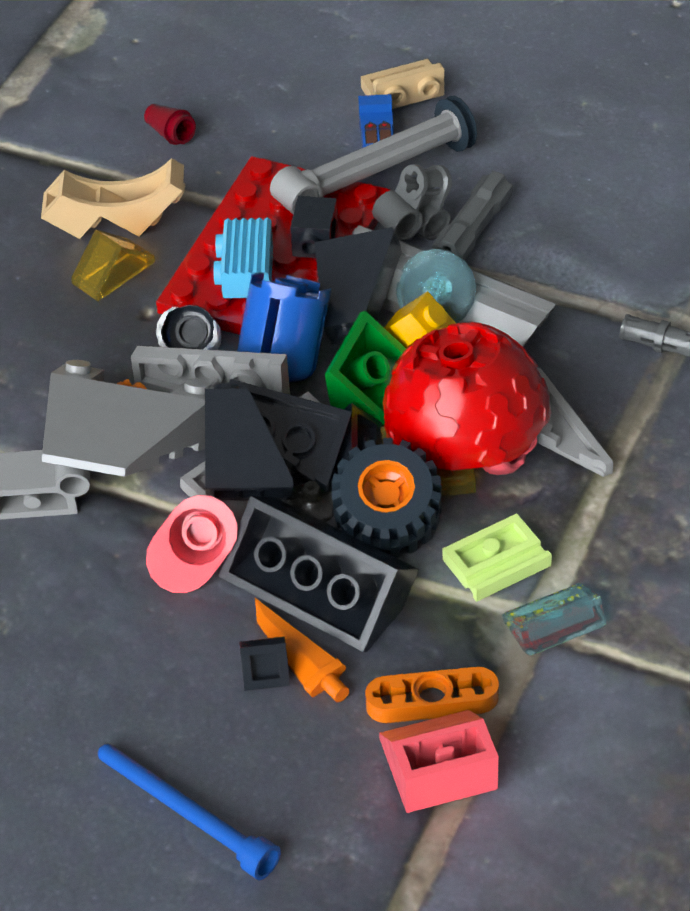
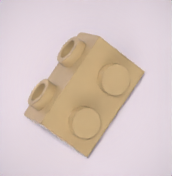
[361,59,444,109]

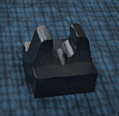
[239,636,290,691]

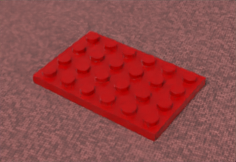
[156,156,390,335]

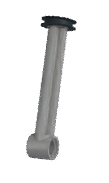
[270,95,477,214]

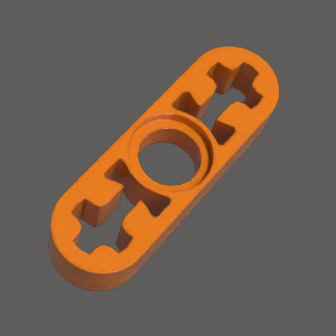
[365,667,499,723]

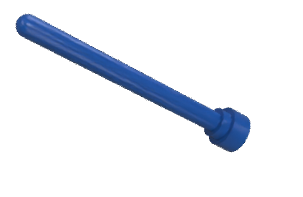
[98,744,281,880]

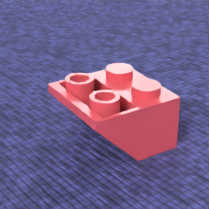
[379,710,499,813]

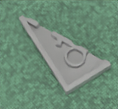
[537,368,613,477]

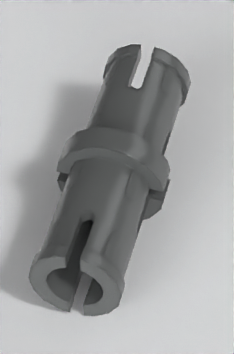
[619,314,690,357]

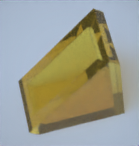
[71,229,155,301]

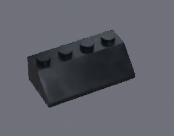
[218,496,419,652]

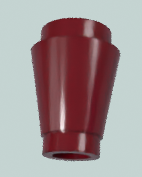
[144,104,196,145]

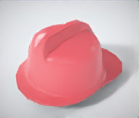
[146,495,238,593]

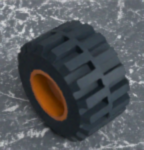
[331,438,441,558]

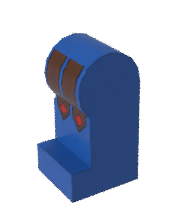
[358,94,394,148]

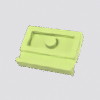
[442,513,552,602]

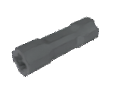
[432,171,513,262]

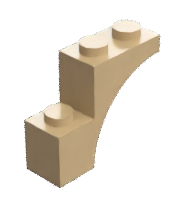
[41,158,185,239]

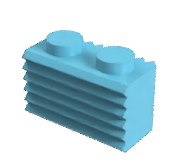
[214,217,273,298]

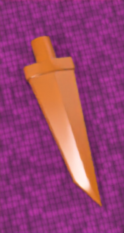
[255,598,349,702]

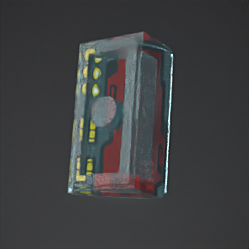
[502,583,606,655]

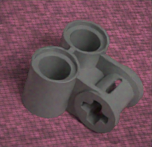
[372,165,452,241]

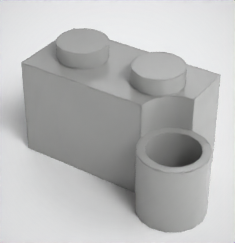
[0,450,90,520]

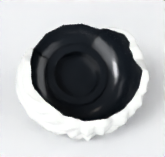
[156,305,221,350]

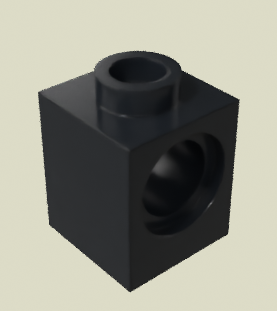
[290,196,338,258]

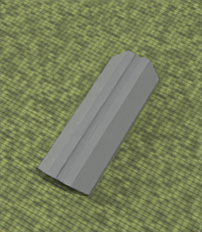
[352,225,558,347]

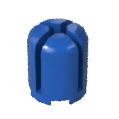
[237,272,332,382]

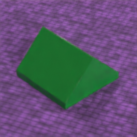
[325,311,406,426]

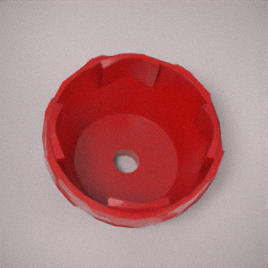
[383,322,551,471]

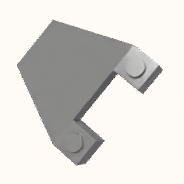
[42,360,214,477]

